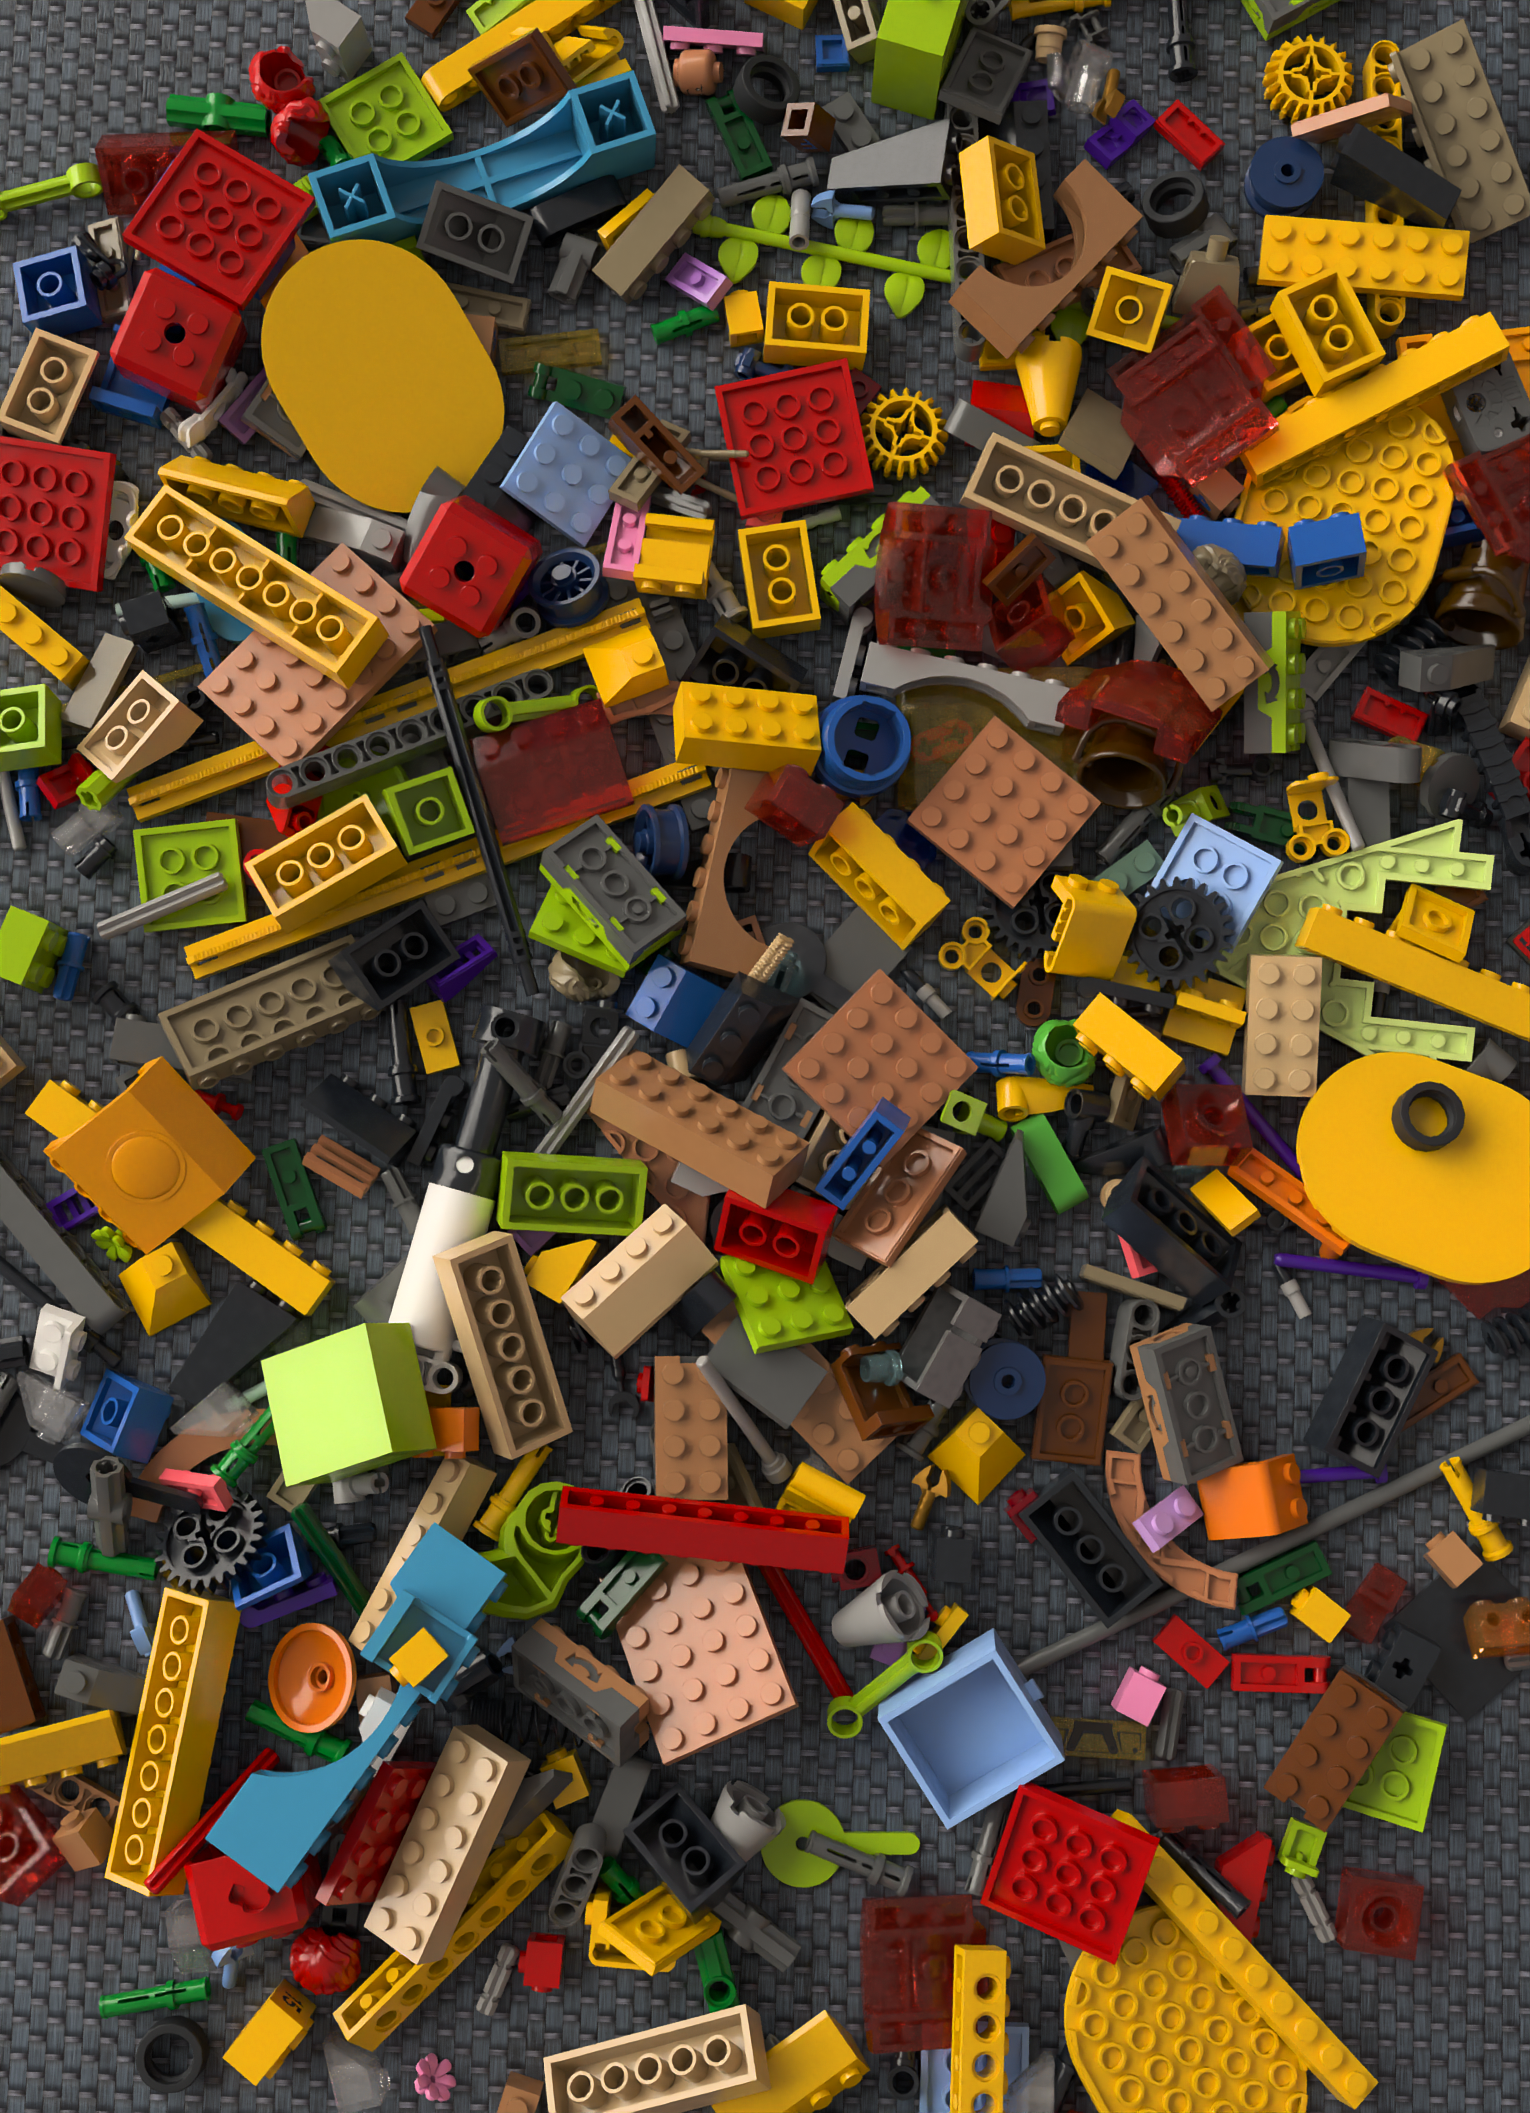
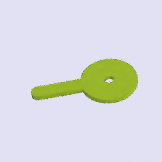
[761,1799,920,1888]

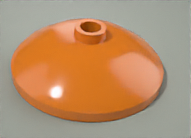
[268,1623,357,1733]

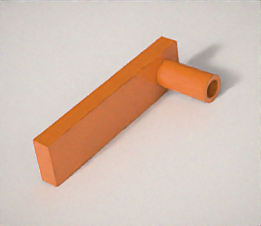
[1227,1145,1352,1260]

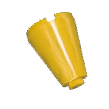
[1015,335,1082,437]

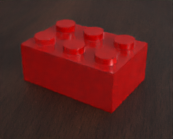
[714,1189,839,1285]

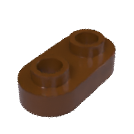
[1015,958,1056,1028]

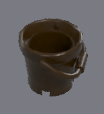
[1425,539,1530,650]
[1071,695,1185,809]

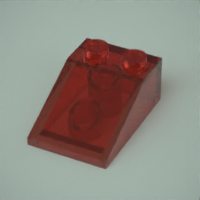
[0,1784,67,1906]

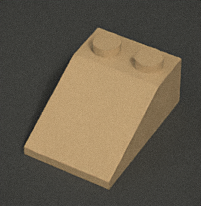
[76,670,204,783]

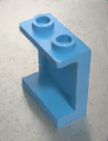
[360,1589,481,1704]

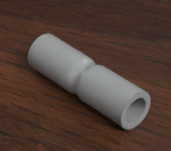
[789,189,811,251]

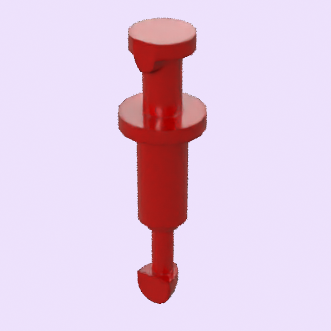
[195,1089,244,1121]
[884,1544,939,1621]

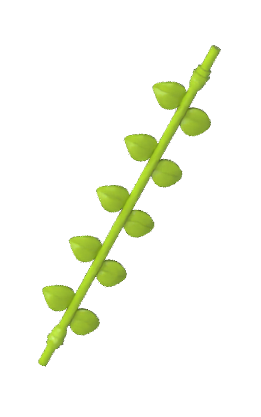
[692,194,1185,345]

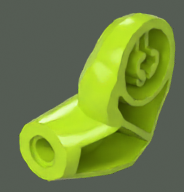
[478,1481,585,1621]

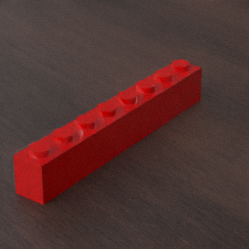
[556,1486,849,1574]

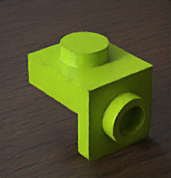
[1277,1817,1327,1879]

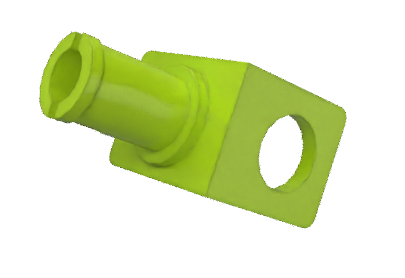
[1162,785,1230,837]
[940,1090,1007,1141]

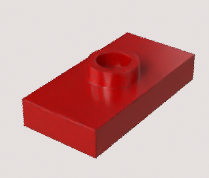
[1153,99,1225,172]
[1351,686,1429,745]
[1152,1614,1230,1689]

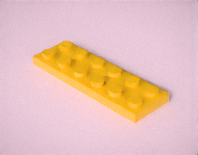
[1257,215,1470,301]

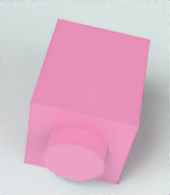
[1111,1665,1166,1727]

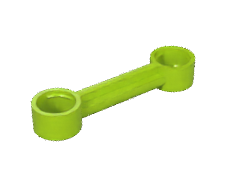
[0,163,105,221]
[473,685,604,733]
[827,1631,943,1739]

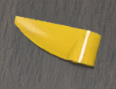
[996,1076,1094,1122]

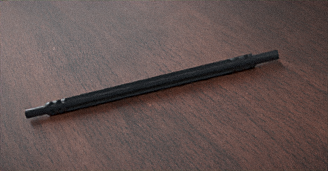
[418,625,540,997]

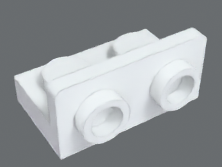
[29,1303,87,1390]

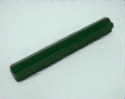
[291,1502,371,1617]

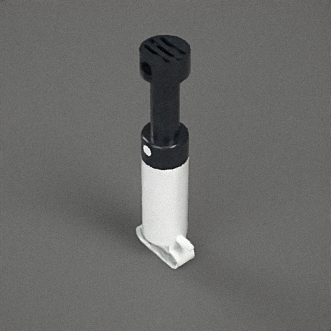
[388,1005,547,1394]

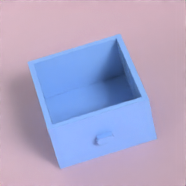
[878,1628,1065,1829]

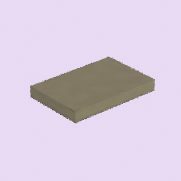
[1058,388,1144,480]

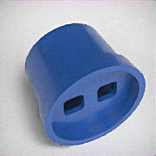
[814,695,911,798]

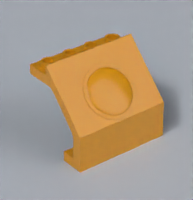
[43,1056,256,1255]

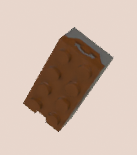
[1263,1664,1408,1832]

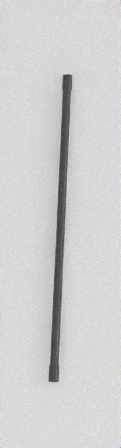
[1015,1415,1530,1677]

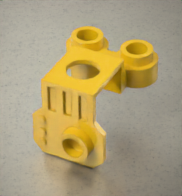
[1286,772,1350,863]
[938,917,1027,1001]

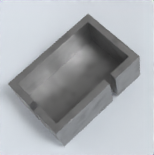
[888,1282,1002,1409]

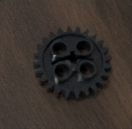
[982,870,1081,962]
[1124,876,1236,990]
[154,1487,270,1596]

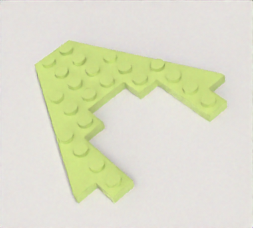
[1202,819,1494,1062]

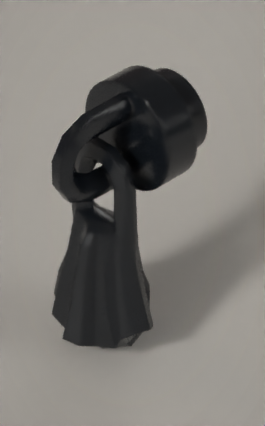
[71,230,128,291]
[1423,690,1463,737]

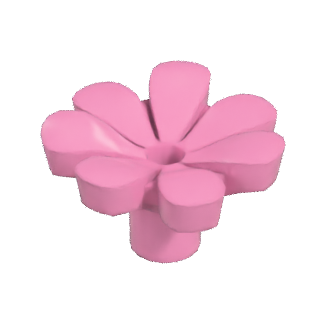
[414,2053,456,2102]

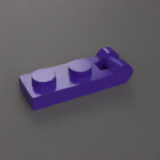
[240,1572,340,1628]

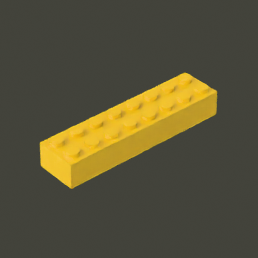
[124,484,389,690]
[104,1587,241,1897]

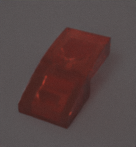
[1342,1563,1407,1645]

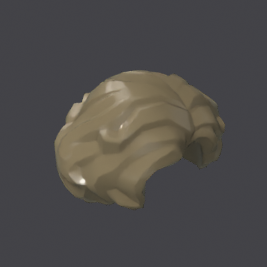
[1192,543,1247,606]
[548,951,621,1002]

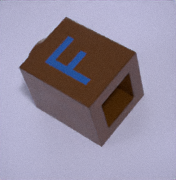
[781,102,836,152]

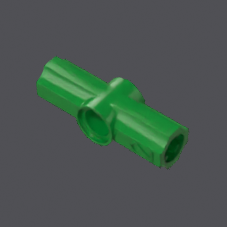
[166,93,272,139]
[694,1928,740,2013]

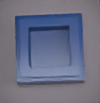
[815,34,850,73]

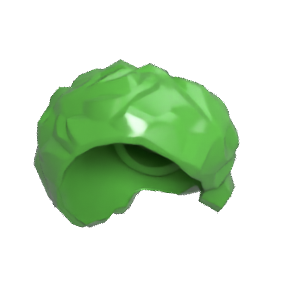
[1031,1019,1097,1087]

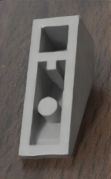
[303,505,406,573]

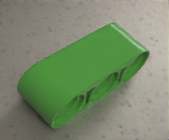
[1010,1113,1089,1215]

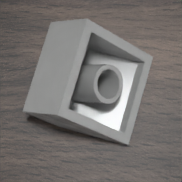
[305,0,372,82]

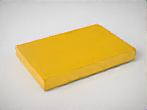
[597,1884,722,1976]

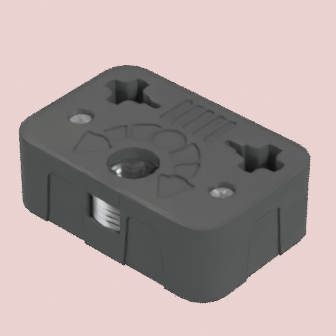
[1440,352,1530,463]

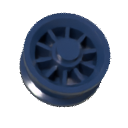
[1244,136,1324,218]
[528,548,610,628]
[633,804,689,880]
[963,1337,1046,1420]

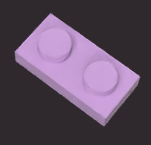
[1132,1485,1204,1553]

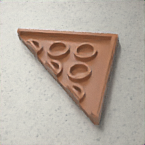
[586,1107,711,1245]

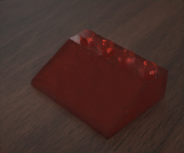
[469,698,635,846]

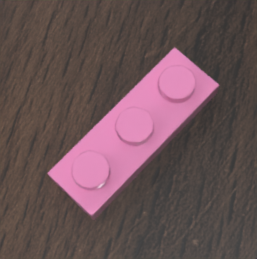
[663,26,764,57]
[602,496,651,581]

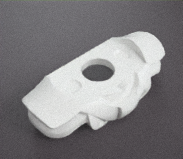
[178,368,248,448]
[104,481,139,580]

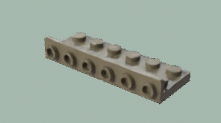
[1387,19,1530,246]
[158,934,385,1091]

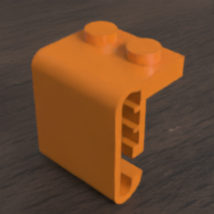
[1197,1453,1308,1540]

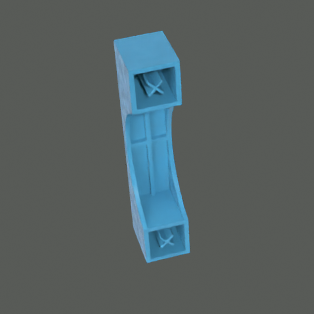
[308,70,656,244]
[205,1522,509,1893]

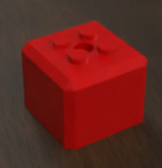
[109,268,248,414]
[399,495,543,638]
[184,1843,323,1951]

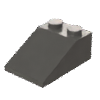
[416,180,534,285]

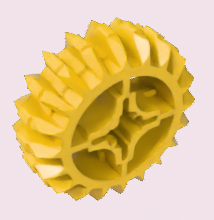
[1262,34,1354,125]
[860,387,949,481]

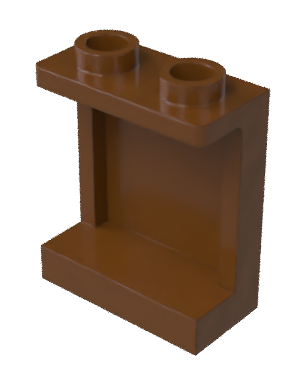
[830,1341,935,1441]

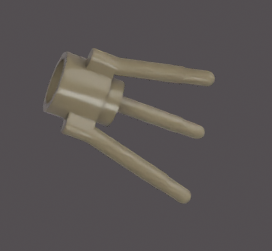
[684,447,749,504]

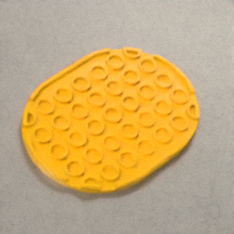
[261,239,504,513]
[1234,388,1457,647]
[1296,1052,1530,1285]
[1064,1903,1308,2113]

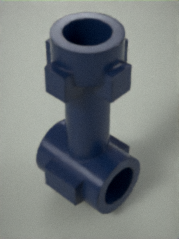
[734,347,794,380]

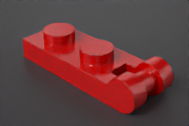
[1231,1653,1331,1694]

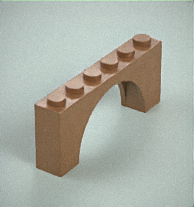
[948,159,1143,359]
[678,767,810,982]

